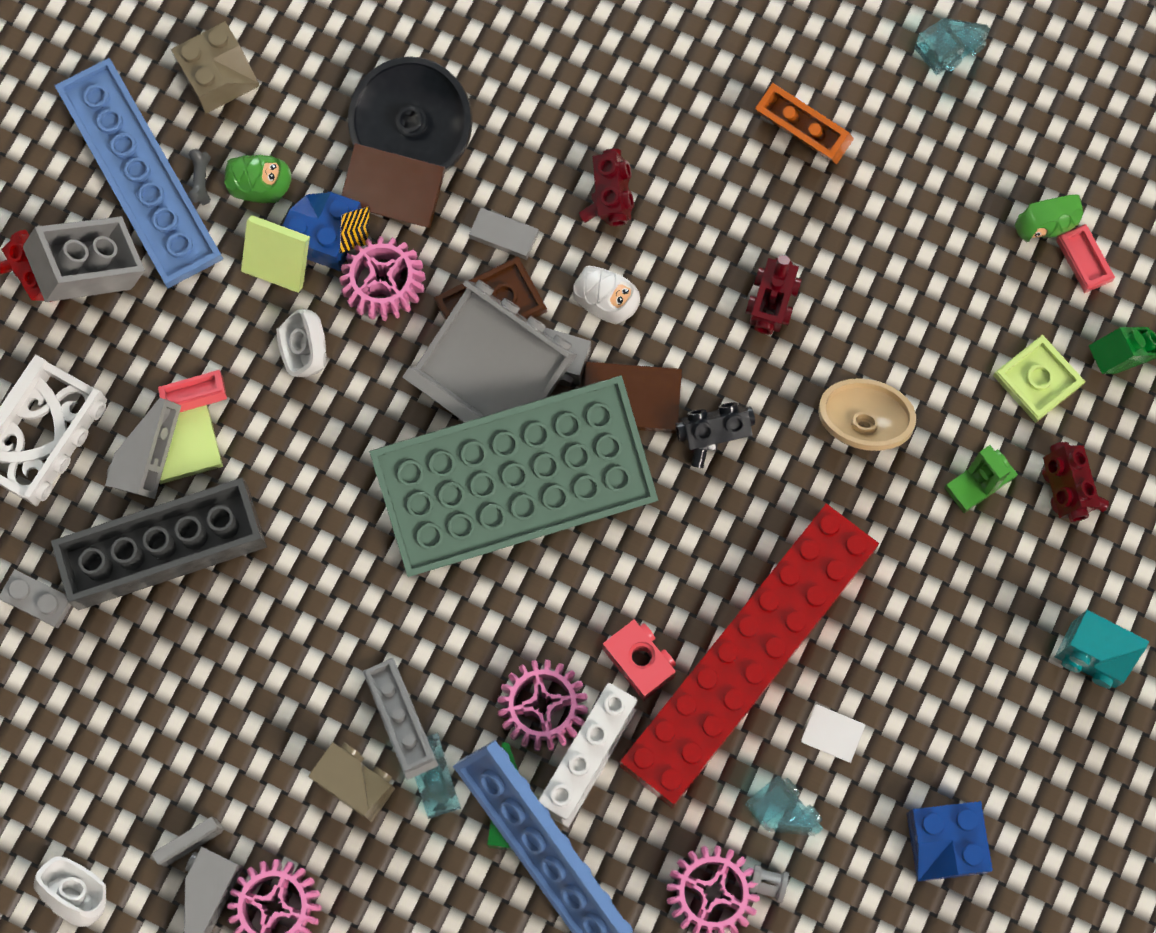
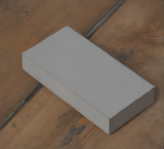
[469,208,539,260]
[152,817,224,867]

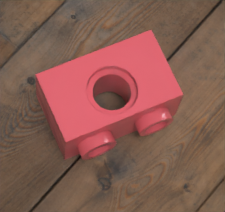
[602,619,676,701]

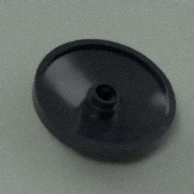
[348,57,473,172]

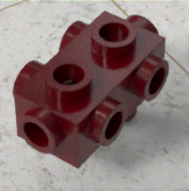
[579,149,634,226]
[745,255,802,335]
[1042,442,1109,522]

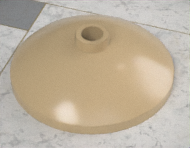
[818,379,916,451]

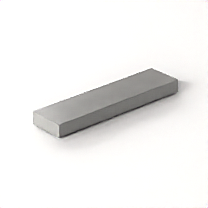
[363,658,439,780]

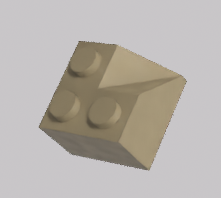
[171,21,260,114]
[308,742,395,823]

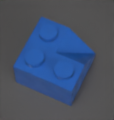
[282,192,362,271]
[906,801,993,882]

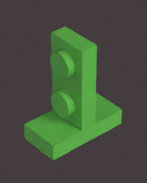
[944,445,1018,513]

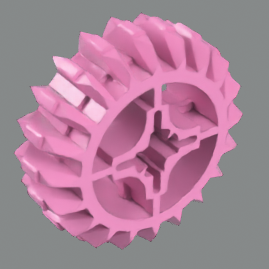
[339,236,426,321]
[497,660,588,751]
[666,846,760,933]
[227,859,322,933]

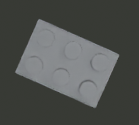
[23,216,145,302]

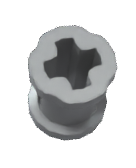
[749,864,789,903]

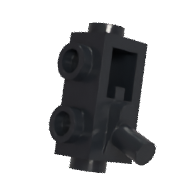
[675,402,755,468]

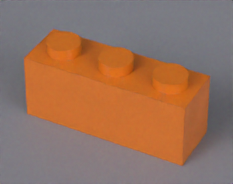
[755,83,854,165]

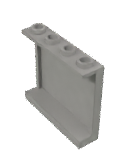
[403,280,577,422]

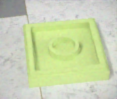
[241,215,310,293]
[993,334,1086,423]
[159,405,223,484]

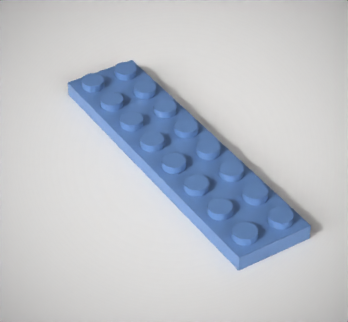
[54,58,223,289]
[453,740,633,933]

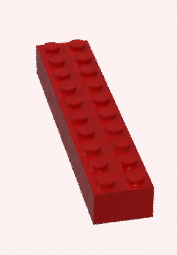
[619,503,880,809]

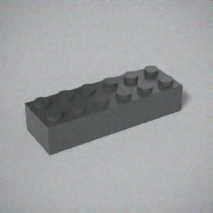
[51,478,267,611]

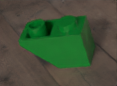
[1089,327,1156,374]

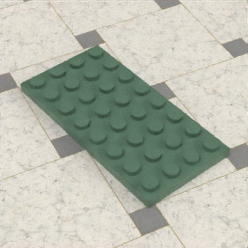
[369,375,659,577]

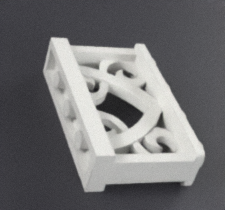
[0,354,107,507]
[539,683,637,828]

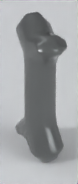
[188,149,211,205]

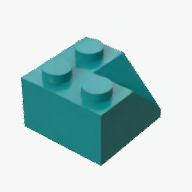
[1055,610,1150,689]

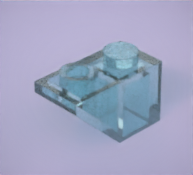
[914,18,990,75]
[745,775,824,836]

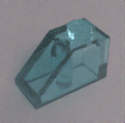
[415,733,461,819]

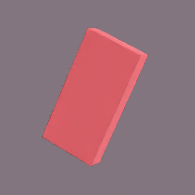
[1056,224,1115,293]
[158,370,227,412]

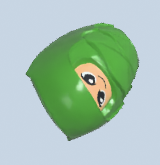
[224,155,291,203]
[1015,194,1084,242]

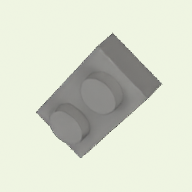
[0,569,72,629]

